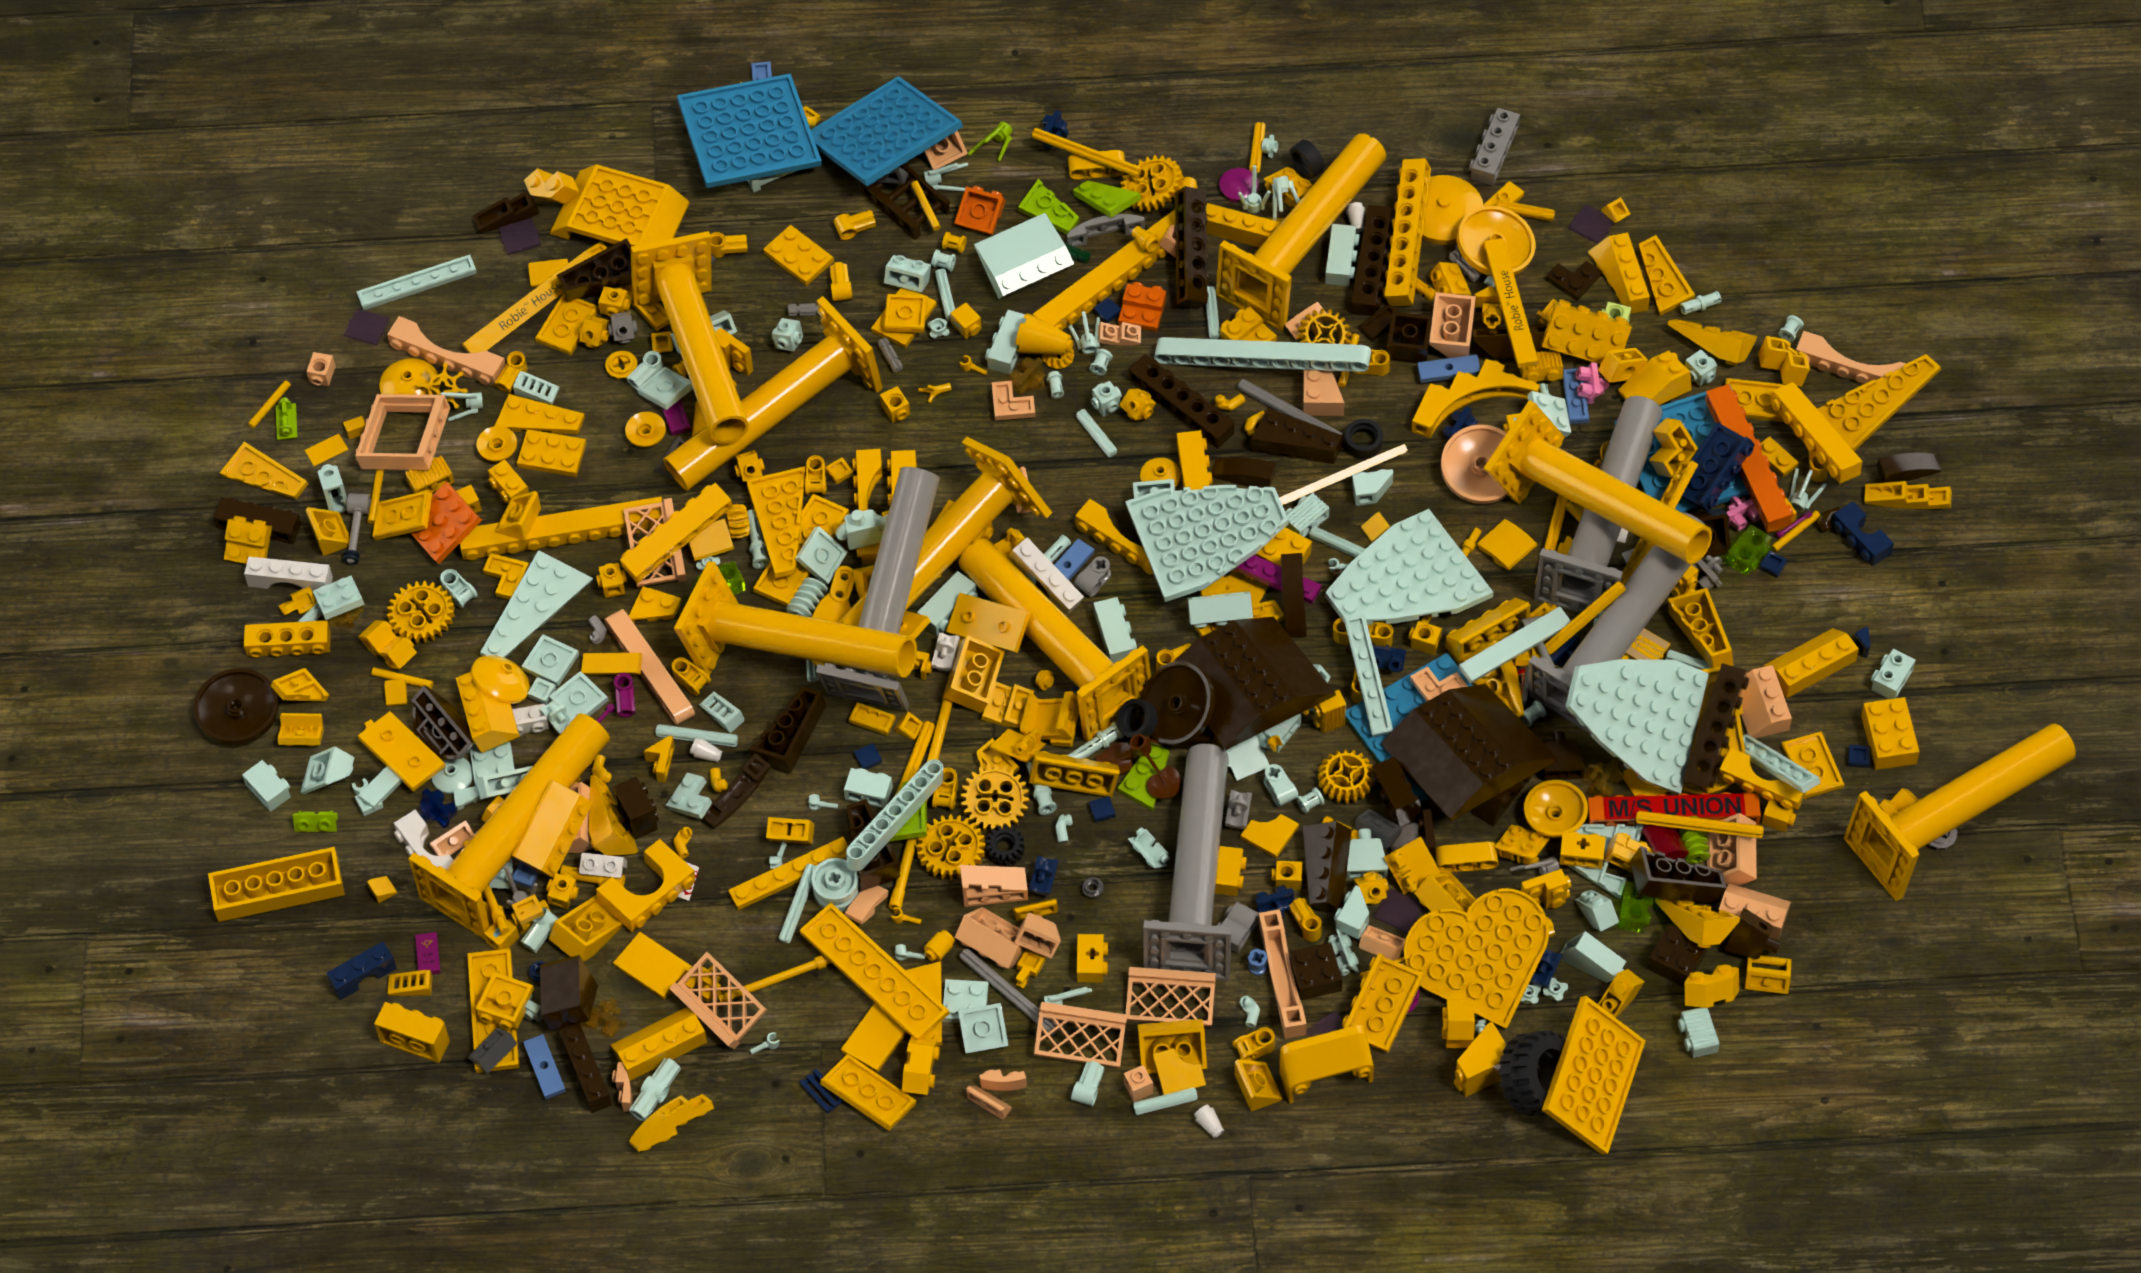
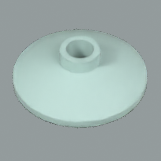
[432,758,473,794]

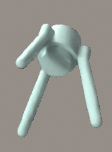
[924,163,968,192]
[1238,165,1271,213]
[1272,176,1300,218]
[1067,311,1100,354]
[436,392,483,421]
[1788,468,1827,512]
[1044,987,1092,1005]

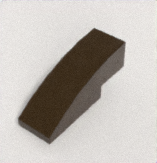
[473,191,540,232]
[1877,453,1941,483]
[1212,458,1276,487]

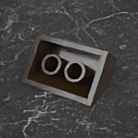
[1689,508,1731,558]

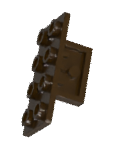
[1386,801,1436,880]

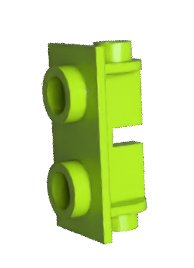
[276,398,298,440]
[292,810,338,832]

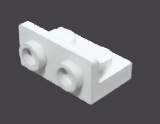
[512,703,549,736]
[579,853,627,878]

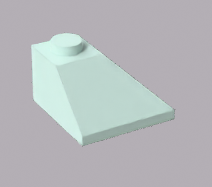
[300,746,355,795]

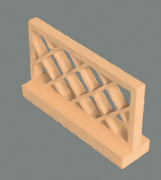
[623,498,687,587]
[669,952,767,1049]
[1126,967,1216,1027]
[1034,1002,1127,1068]

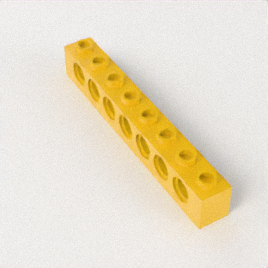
[1383,158,1431,306]

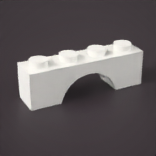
[1008,537,1084,616]
[244,557,333,592]
[394,810,453,869]

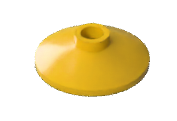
[625,412,666,447]
[476,426,517,462]
[1140,458,1181,488]

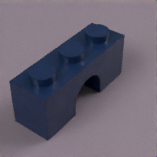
[1832,501,1894,566]
[327,941,397,1000]

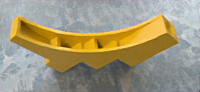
[1412,359,1540,438]

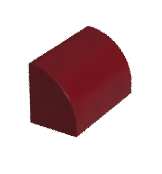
[1642,825,1689,860]

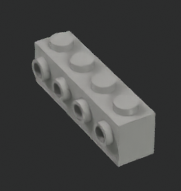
[1469,108,1520,186]

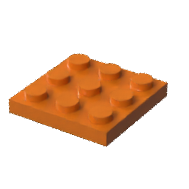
[411,481,482,564]

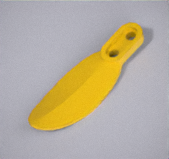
[810,566,855,666]

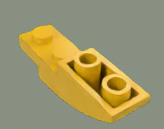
[629,1094,714,1152]

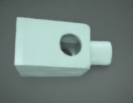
[318,464,347,513]
[1346,828,1388,879]

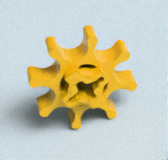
[417,363,468,409]

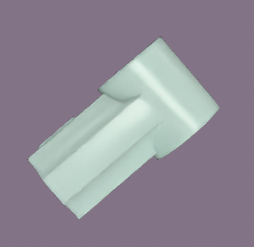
[627,351,663,390]
[520,907,558,953]
[1071,1061,1104,1106]

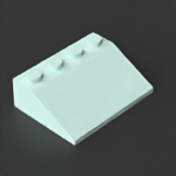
[974,213,1074,299]

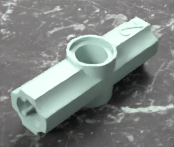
[629,1058,681,1121]

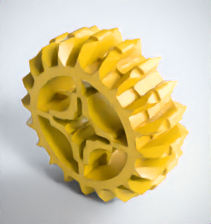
[1296,308,1351,344]
[1318,748,1374,804]

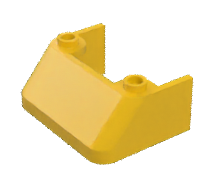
[1279,1025,1374,1104]

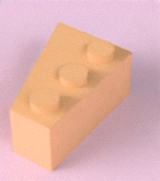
[1303,370,1344,416]
[960,865,1028,907]

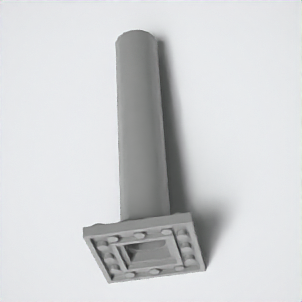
[1534,396,1663,618]
[816,467,940,712]
[1529,512,1705,734]
[1143,744,1231,981]

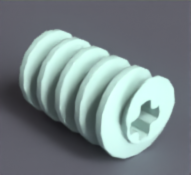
[786,578,828,617]

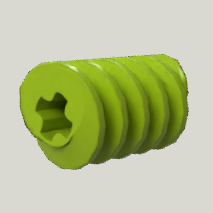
[1679,816,1711,864]

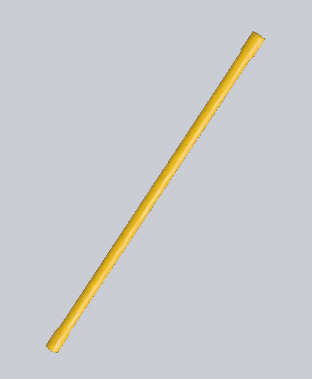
[888,636,964,910]

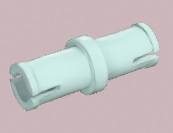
[1680,291,1722,315]

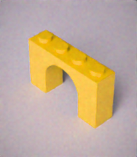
[596,839,695,932]

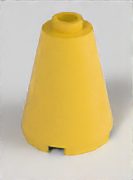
[1015,313,1074,355]

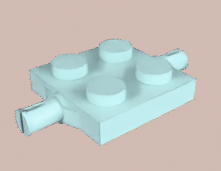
[1527,383,1571,437]

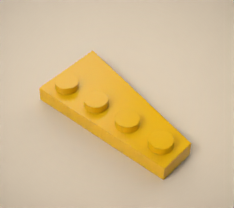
[220,442,308,500]
[905,961,942,1046]

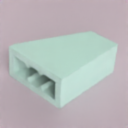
[1560,931,1626,983]

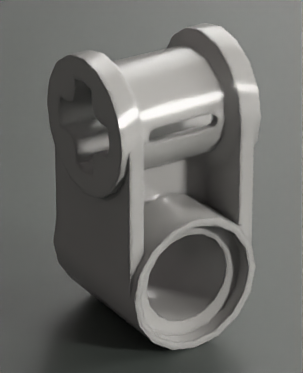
[1074,556,1111,597]

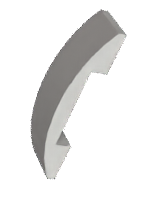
[1067,214,1145,247]

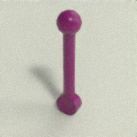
[1776,511,1813,538]
[596,704,615,723]

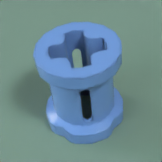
[1248,949,1267,976]

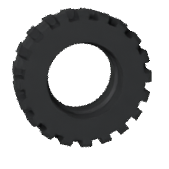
[1499,1030,1566,1116]

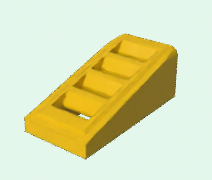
[388,970,433,996]

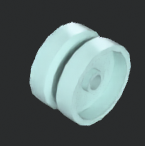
[811,858,860,912]

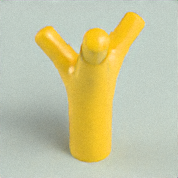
[918,383,952,403]

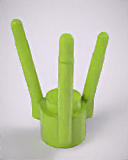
[968,122,1013,162]

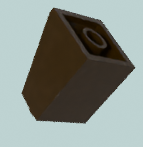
[540,955,598,1030]

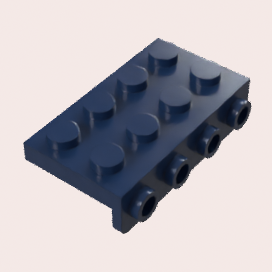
[1681,422,1755,512]

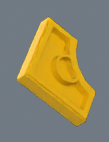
[1240,814,1299,859]
[1152,1048,1206,1095]

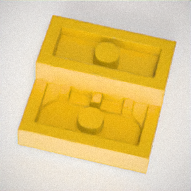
[1477,519,1537,570]
[981,682,1034,728]

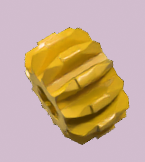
[725,504,750,539]

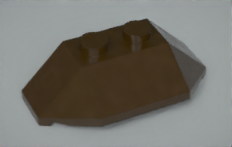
[1472,325,1547,360]
[411,685,474,760]

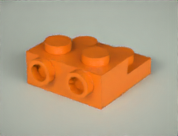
[954,186,1006,236]
[1118,282,1166,332]

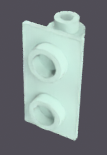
[1128,828,1170,869]
[1328,929,1359,976]

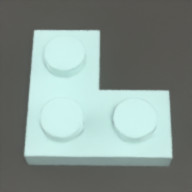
[666,773,712,819]

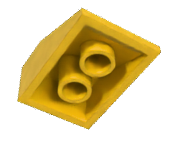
[1618,350,1692,405]
[549,895,624,962]

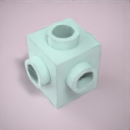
[772,318,803,351]
[1685,350,1717,386]
[1091,381,1122,417]

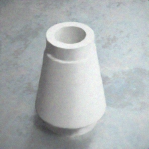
[1346,202,1365,233]
[690,738,723,763]
[1194,1104,1225,1138]

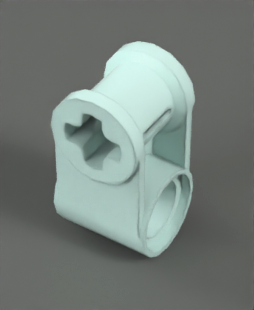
[440,569,478,609]
[1264,764,1298,807]

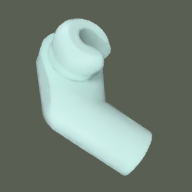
[1055,814,1073,843]

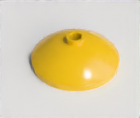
[379,358,440,395]
[471,655,530,704]
[1524,780,1588,838]

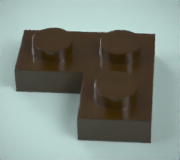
[1546,261,1602,301]

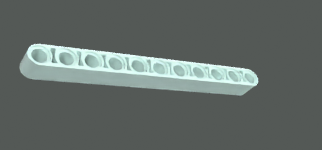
[1154,337,1371,372]

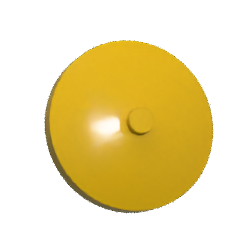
[1407,175,1484,245]
[1457,205,1536,276]

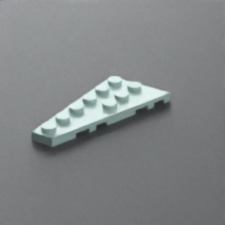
[480,550,593,658]

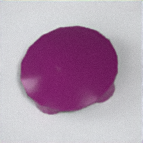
[1219,168,1259,203]

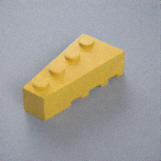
[1667,588,1734,668]

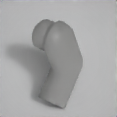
[589,615,607,644]

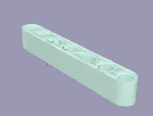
[846,759,943,871]

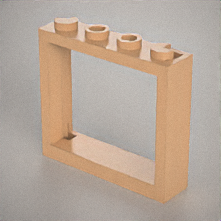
[355,394,450,470]

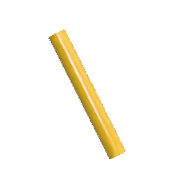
[911,181,941,231]
[1338,334,1360,388]
[248,380,291,429]
[367,469,384,524]
[1771,510,1820,552]
[371,667,433,689]

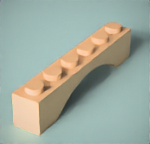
[387,316,506,387]
[1796,331,1906,384]
[1259,909,1307,1039]

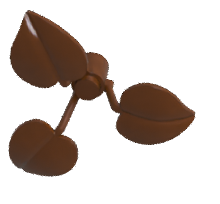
[1096,734,1181,799]

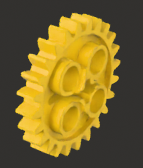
[1120,155,1184,212]
[387,581,455,643]
[960,764,1029,831]
[916,814,986,880]

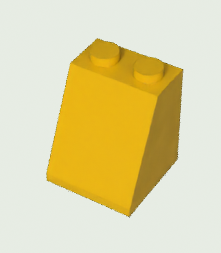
[1454,1021,1507,1097]

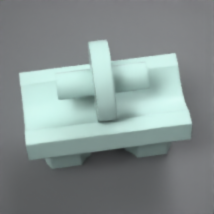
[540,696,574,735]

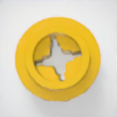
[1042,349,1074,369]
[605,351,637,380]

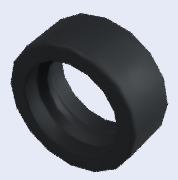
[1289,139,1325,179]
[1344,419,1383,459]
[1116,699,1158,738]

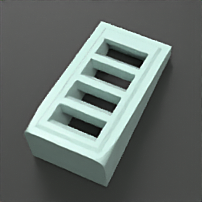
[513,371,560,405]
[699,692,744,733]

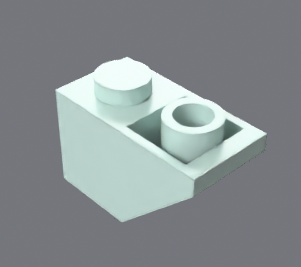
[1352,469,1393,506]
[1334,885,1369,939]
[1575,890,1619,931]

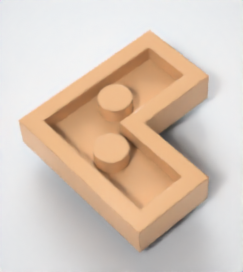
[992,381,1035,421]
[1410,666,1468,702]

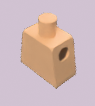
[1014,913,1061,959]

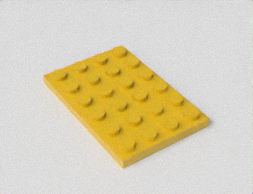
[1542,996,1646,1155]

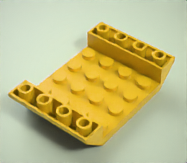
[550,164,690,246]

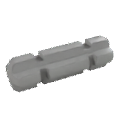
[1449,250,1481,282]
[788,303,819,316]
[878,338,903,373]

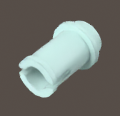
[1046,371,1064,398]

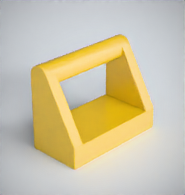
[1745,955,1791,994]

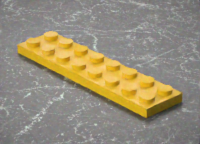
[800,902,949,1040]

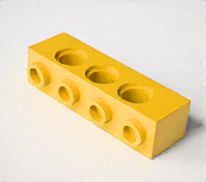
[244,620,331,658]

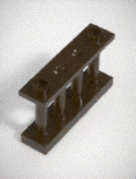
[861,163,950,240]

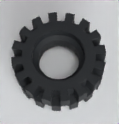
[986,825,1025,867]

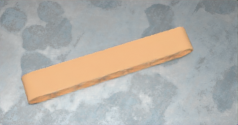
[604,609,695,725]

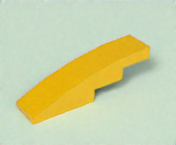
[1865,481,1952,509]

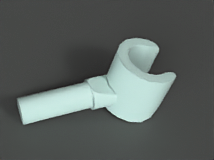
[1328,558,1349,573]
[808,794,838,810]
[769,842,787,869]
[894,944,925,961]
[750,1032,780,1054]

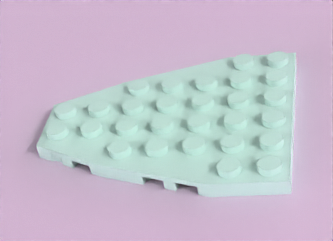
[1125,485,1289,602]
[1325,509,1493,625]
[1565,659,1709,794]

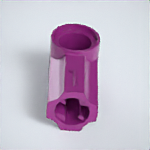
[614,673,636,718]

